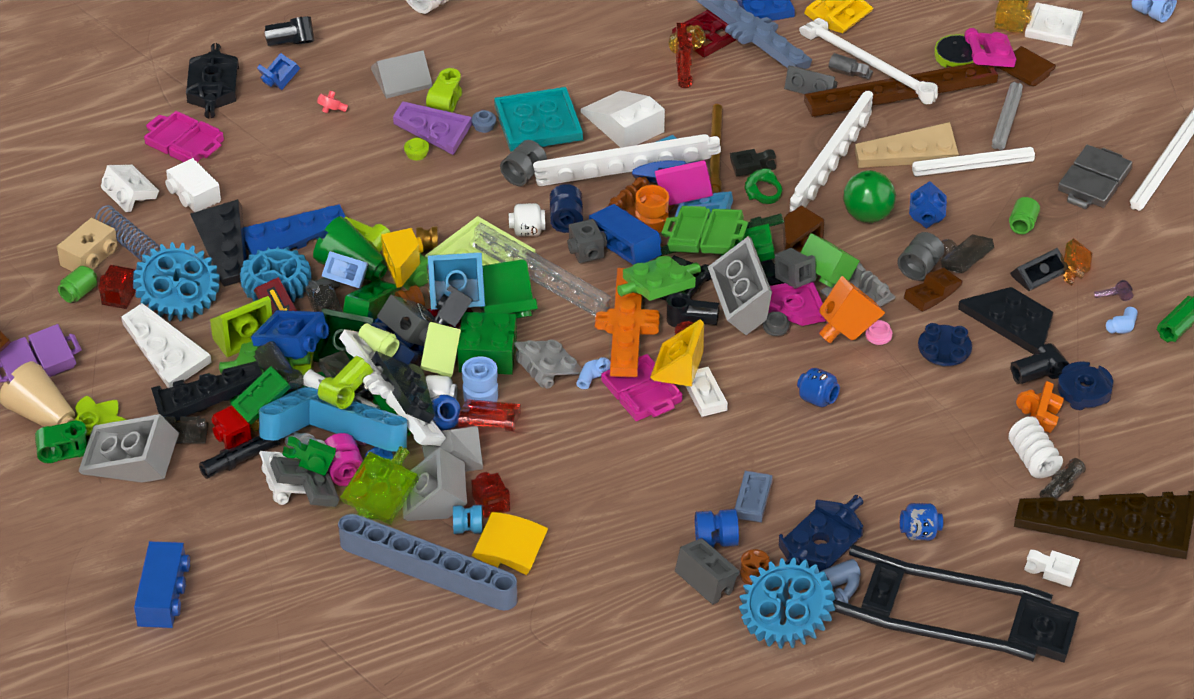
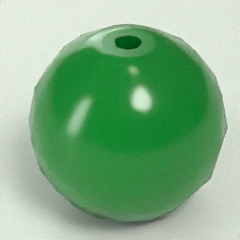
[843,170,896,223]

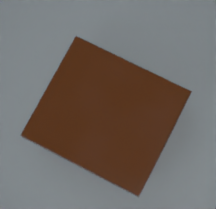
[997,46,1056,86]

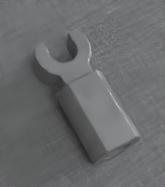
[828,53,873,80]

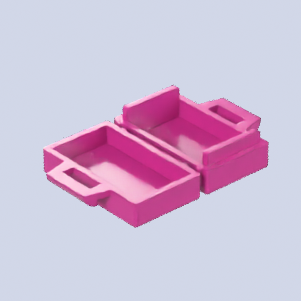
[144,111,224,162]
[601,354,682,421]

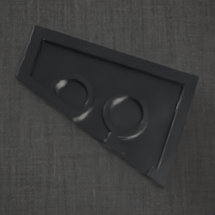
[371,351,435,424]

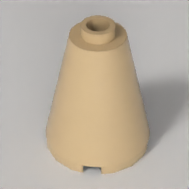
[0,361,75,427]

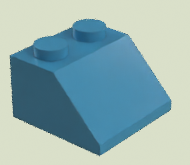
[428,252,485,310]

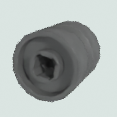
[500,140,547,186]
[897,232,945,281]

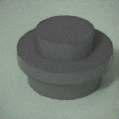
[763,312,790,336]

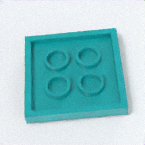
[494,87,583,152]

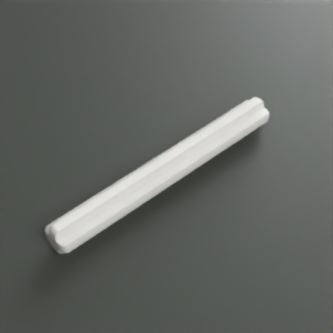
[912,147,1035,177]

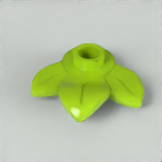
[75,396,126,436]

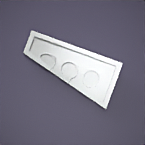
[121,303,212,388]

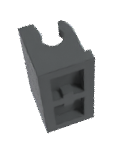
[675,538,740,605]

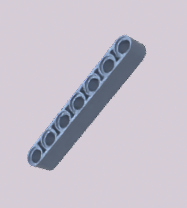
[338,514,518,611]

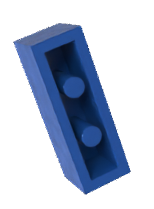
[589,204,662,265]
[134,541,190,628]

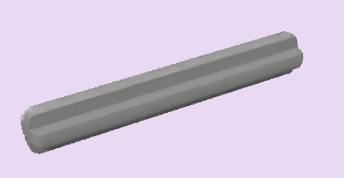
[991,82,1023,150]

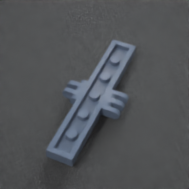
[696,0,812,69]

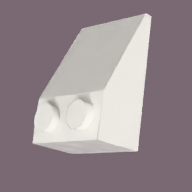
[581,90,665,148]

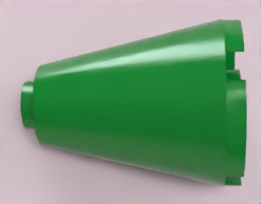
[313,216,388,282]

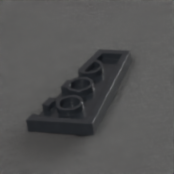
[190,199,247,287]
[151,361,263,423]

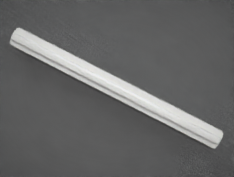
[1130,108,1194,211]

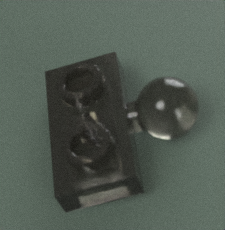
[940,234,995,273]

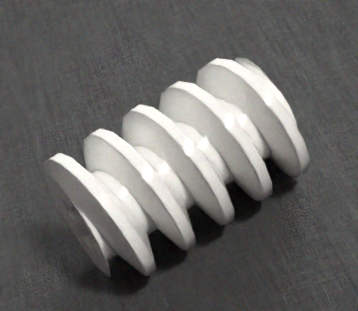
[1008,416,1063,479]

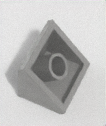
[371,50,432,99]

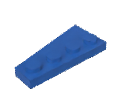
[244,204,346,255]

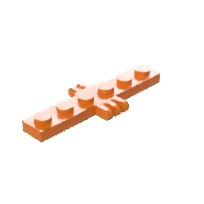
[595,267,660,377]

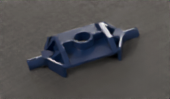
[779,495,864,573]

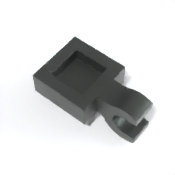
[730,149,776,177]

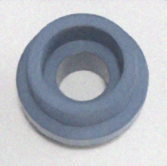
[472,110,496,133]

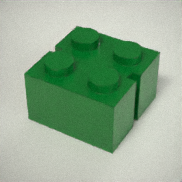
[457,312,517,375]

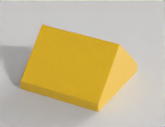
[650,319,704,387]

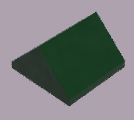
[313,308,375,367]

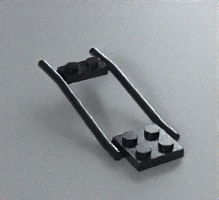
[833,544,1079,663]

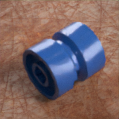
[695,509,739,548]

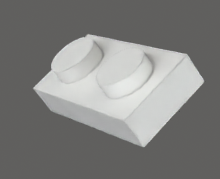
[686,367,728,417]

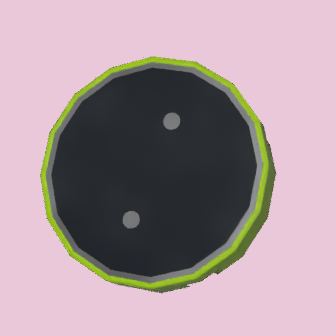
[934,34,983,68]

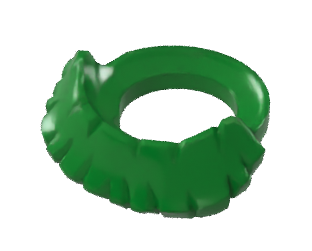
[744,168,782,204]

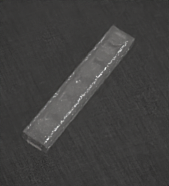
[473,223,612,316]

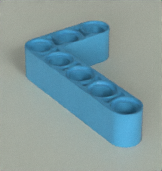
[259,387,407,452]

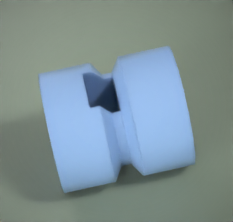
[1132,0,1177,23]
[462,356,499,409]

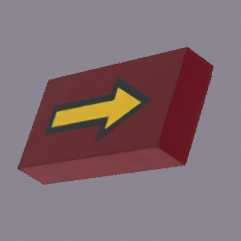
[254,277,297,315]

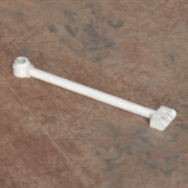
[799,18,938,104]

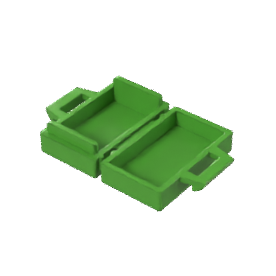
[662,206,748,254]

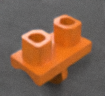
[1016,381,1064,433]

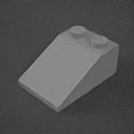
[79,414,179,483]

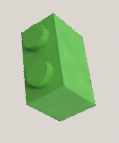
[800,233,860,288]

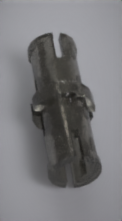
[1039,458,1086,499]

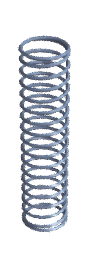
[95,205,168,270]

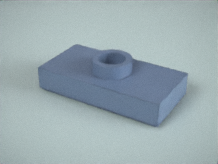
[735,471,773,523]

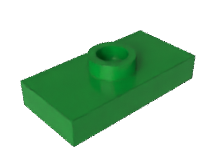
[231,366,291,425]

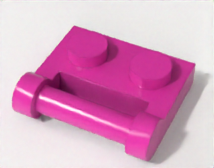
[964,28,1016,67]

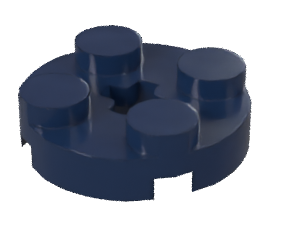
[1057,361,1113,410]

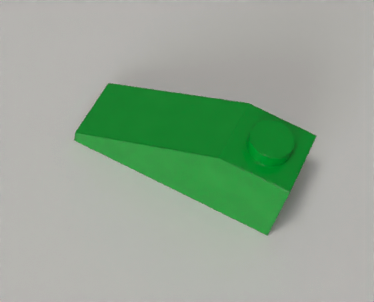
[343,280,401,320]

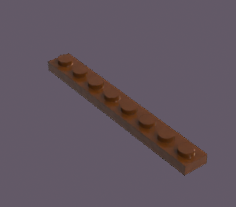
[804,63,998,117]

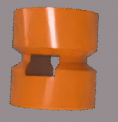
[635,185,669,233]

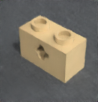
[57,218,118,271]

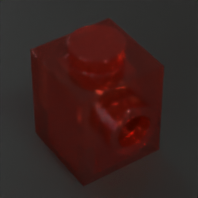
[98,265,136,309]

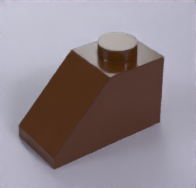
[783,205,824,252]

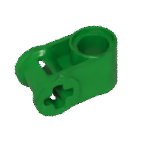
[35,420,89,463]

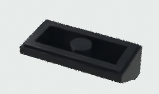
[1010,248,1070,291]

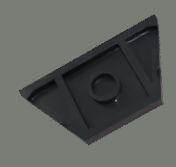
[958,287,1053,355]

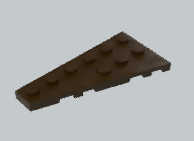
[1014,491,1194,559]

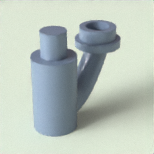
[821,559,861,603]

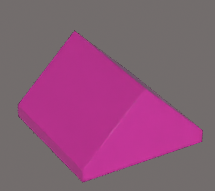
[655,160,713,205]

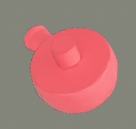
[317,90,348,113]

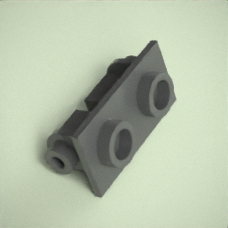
[784,65,838,94]

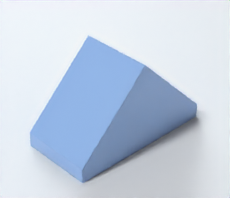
[322,251,369,289]

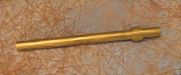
[709,104,722,193]

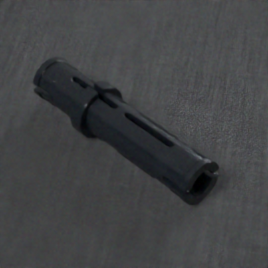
[199,436,280,479]

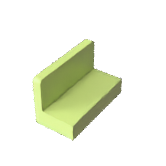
[420,322,461,378]

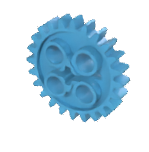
[133,242,220,321]
[739,558,836,649]

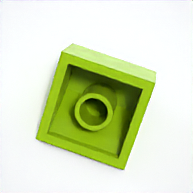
[210,296,272,358]

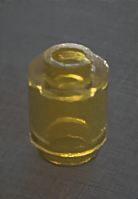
[669,25,706,56]

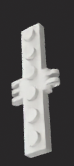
[339,330,446,446]

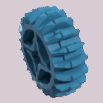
[240,246,312,303]

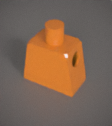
[819,276,885,344]

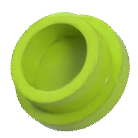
[404,138,429,161]

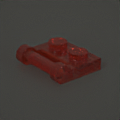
[676,23,693,88]
[458,399,521,432]

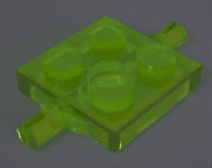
[340,446,419,525]

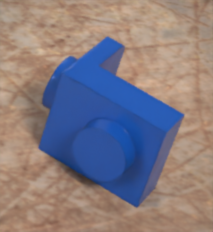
[257,53,300,90]

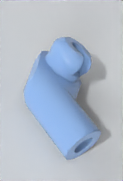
[576,357,611,390]

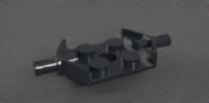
[186,43,239,119]

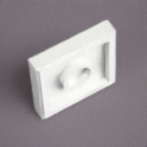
[1025,3,1083,46]

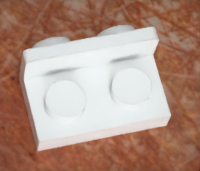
[101,165,159,212]

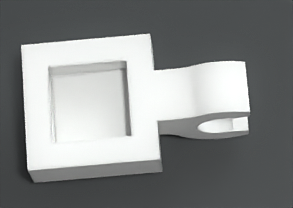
[1024,550,1080,587]

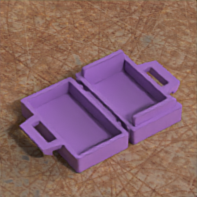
[0,324,82,383]

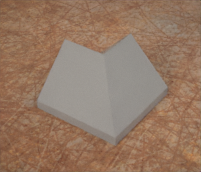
[422,426,483,472]

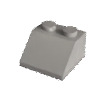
[402,447,467,521]

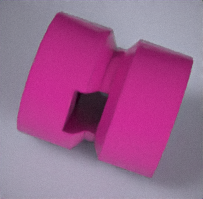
[324,433,366,486]

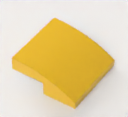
[804,0,873,33]
[472,512,548,576]

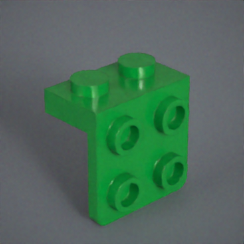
[480,259,538,319]

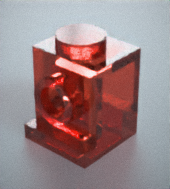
[471,472,510,519]

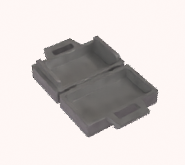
[1058,144,1132,209]

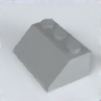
[708,236,772,335]

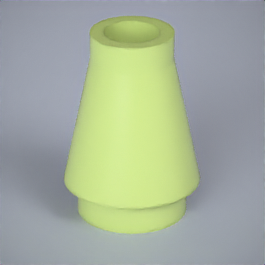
[358,323,399,357]

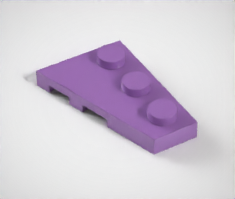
[393,102,472,155]

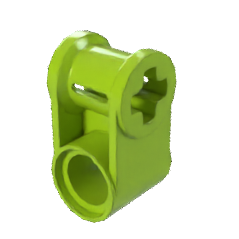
[426,68,462,112]

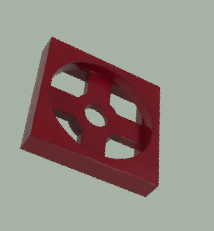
[672,10,738,58]

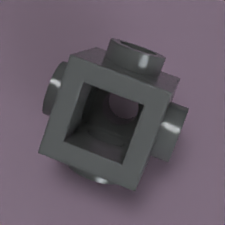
[567,219,607,263]

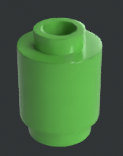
[1009,197,1040,234]
[58,266,97,303]

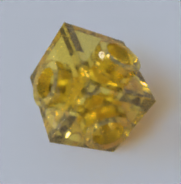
[994,0,1032,33]

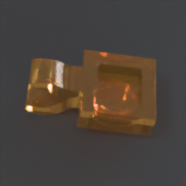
[1063,238,1092,286]

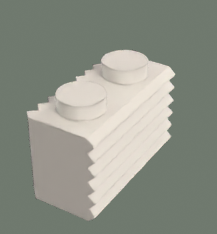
[165,158,221,212]

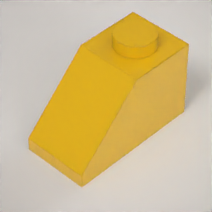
[381,228,423,288]

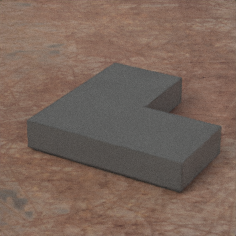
[270,456,339,507]

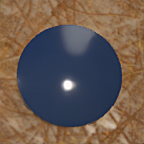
[918,323,972,366]

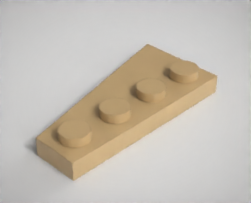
[855,122,959,168]

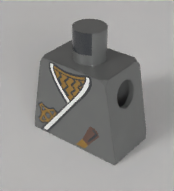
[377,295,440,346]

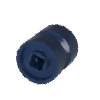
[549,184,583,233]

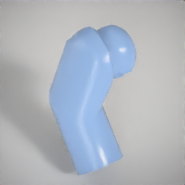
[1106,307,1138,334]

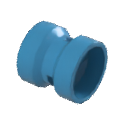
[453,505,483,534]

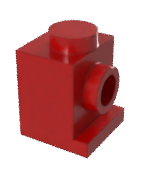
[211,405,251,449]

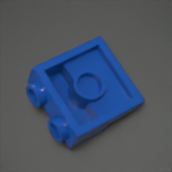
[737,0,795,21]
[251,310,329,359]

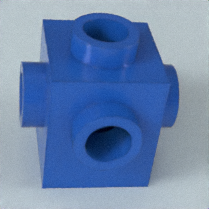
[909,181,947,229]

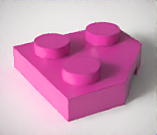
[768,282,826,326]

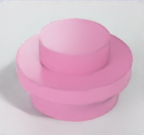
[865,320,893,345]

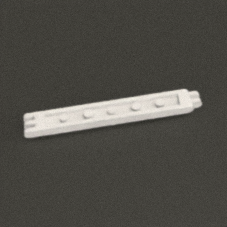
[790,91,873,212]
[533,134,721,186]

